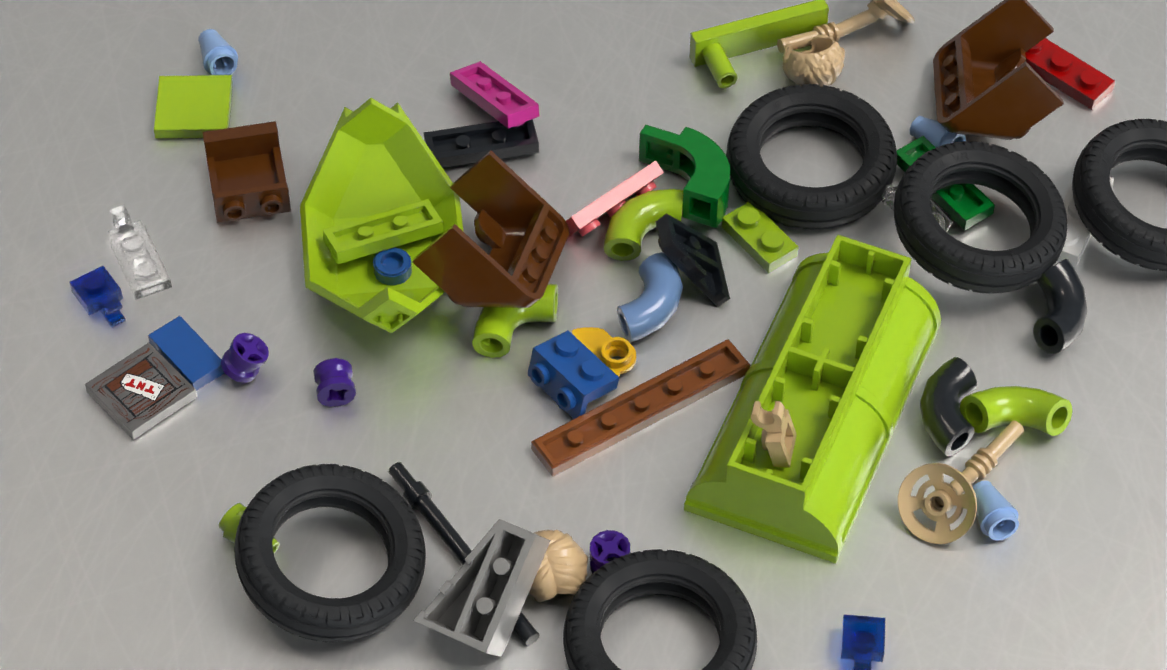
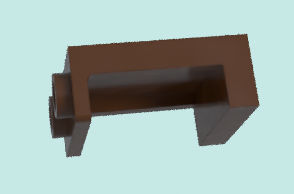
[202,121,291,223]

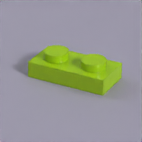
[721,202,799,274]

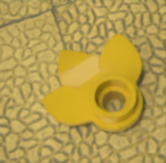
[572,327,636,377]

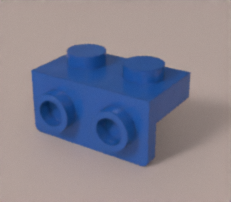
[528,330,619,419]

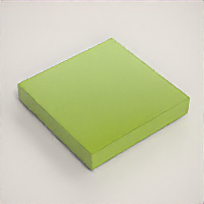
[154,75,233,138]

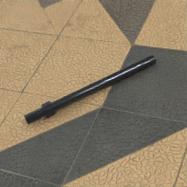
[388,462,540,645]

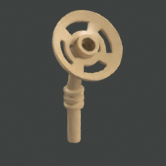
[777,0,915,53]
[898,420,1024,544]

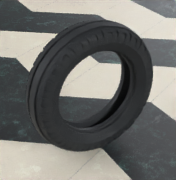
[726,84,897,229]
[1072,119,1167,271]
[894,141,1067,294]
[234,464,426,642]
[563,549,757,670]

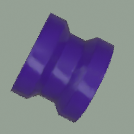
[221,333,269,383]
[313,358,356,407]
[590,530,630,574]

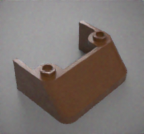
[933,0,1064,140]
[412,151,569,308]

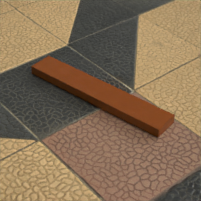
[531,339,751,477]

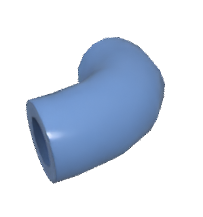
[617,252,683,343]

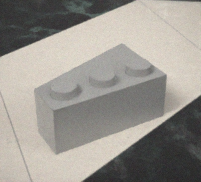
[413,519,551,657]

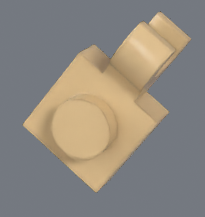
[751,401,797,467]

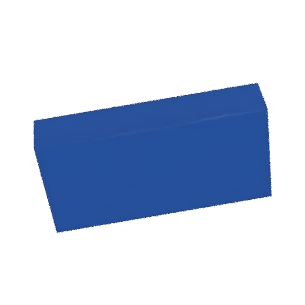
[148,316,225,391]

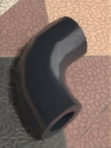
[1033,259,1087,354]
[920,357,977,456]

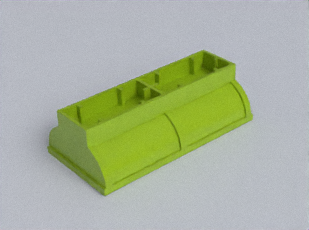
[684,234,942,564]

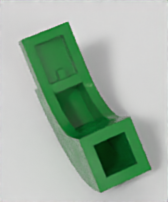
[639,125,730,228]

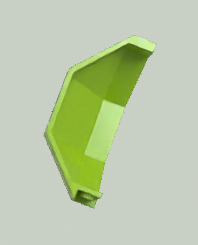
[300,98,463,333]

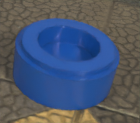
[373,248,412,285]

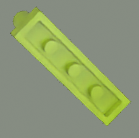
[689,0,829,88]

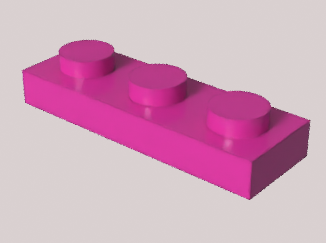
[450,61,539,128]

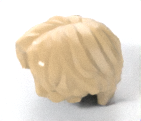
[783,35,845,87]
[529,530,588,602]

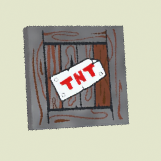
[85,343,197,440]

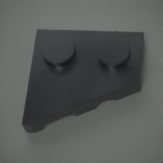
[655,213,730,306]

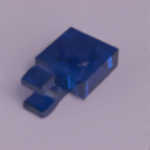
[69,266,126,328]
[841,614,886,670]

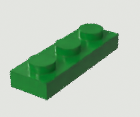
[897,136,995,231]

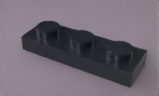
[424,119,539,168]

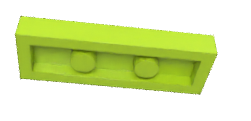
[323,199,443,264]

